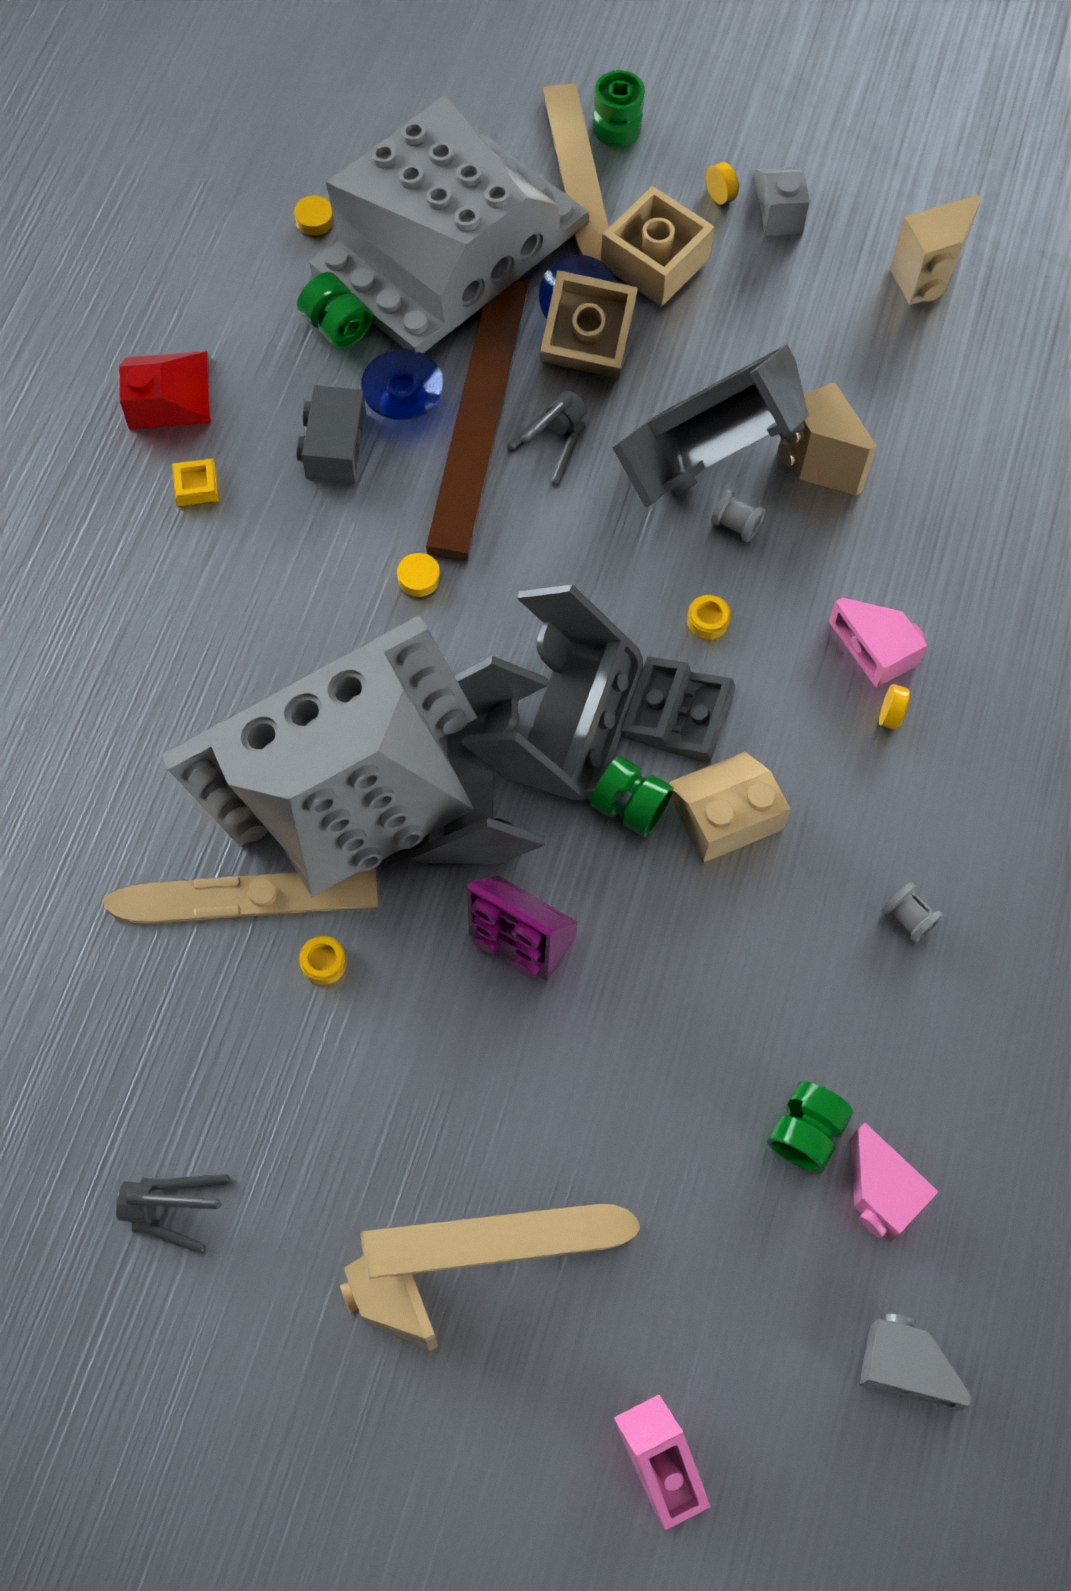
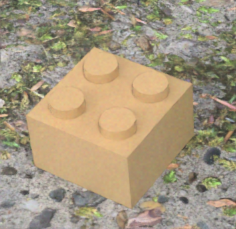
[600,185,715,307]
[540,270,638,379]

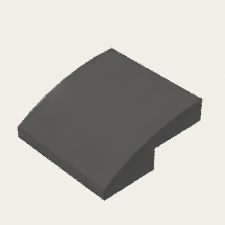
[621,656,736,762]

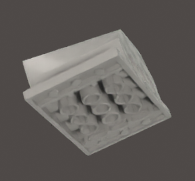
[309,94,589,358]
[162,615,478,897]

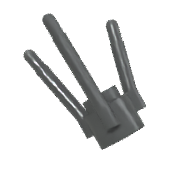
[507,391,587,485]
[116,1174,230,1253]

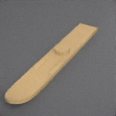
[543,83,609,272]
[102,867,378,924]
[360,1204,640,1280]

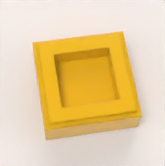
[172,458,219,506]

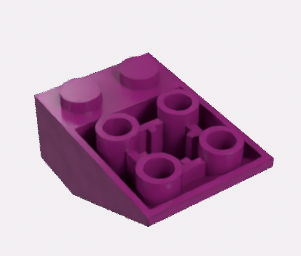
[466,875,578,981]

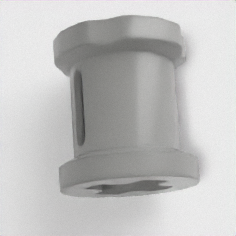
[710,490,766,543]
[882,882,944,943]

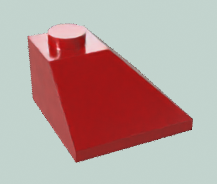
[119,351,211,430]

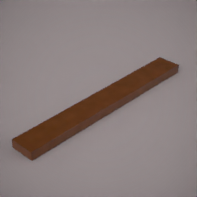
[426,280,529,561]

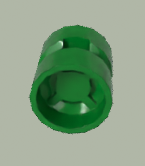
[593,70,645,147]
[297,272,373,350]
[590,756,674,837]
[767,1081,854,1173]

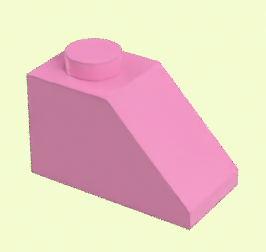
[829,597,928,688]
[850,1122,939,1242]
[614,1394,711,1531]

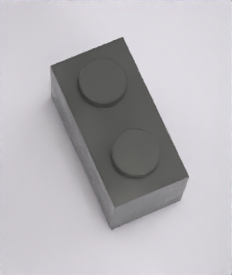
[297,385,366,483]

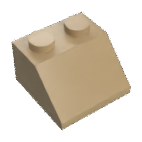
[890,194,981,305]
[778,382,877,496]
[668,752,791,863]

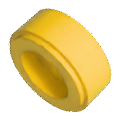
[705,162,739,205]
[294,195,334,236]
[397,553,440,597]
[687,595,731,640]
[879,684,910,730]
[299,936,347,985]

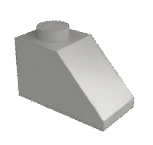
[754,168,810,236]
[859,1314,971,1411]

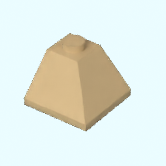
[339,1256,438,1351]

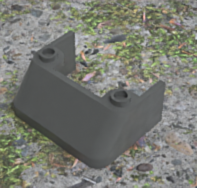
[612,344,809,508]
[461,584,643,800]
[402,656,548,864]

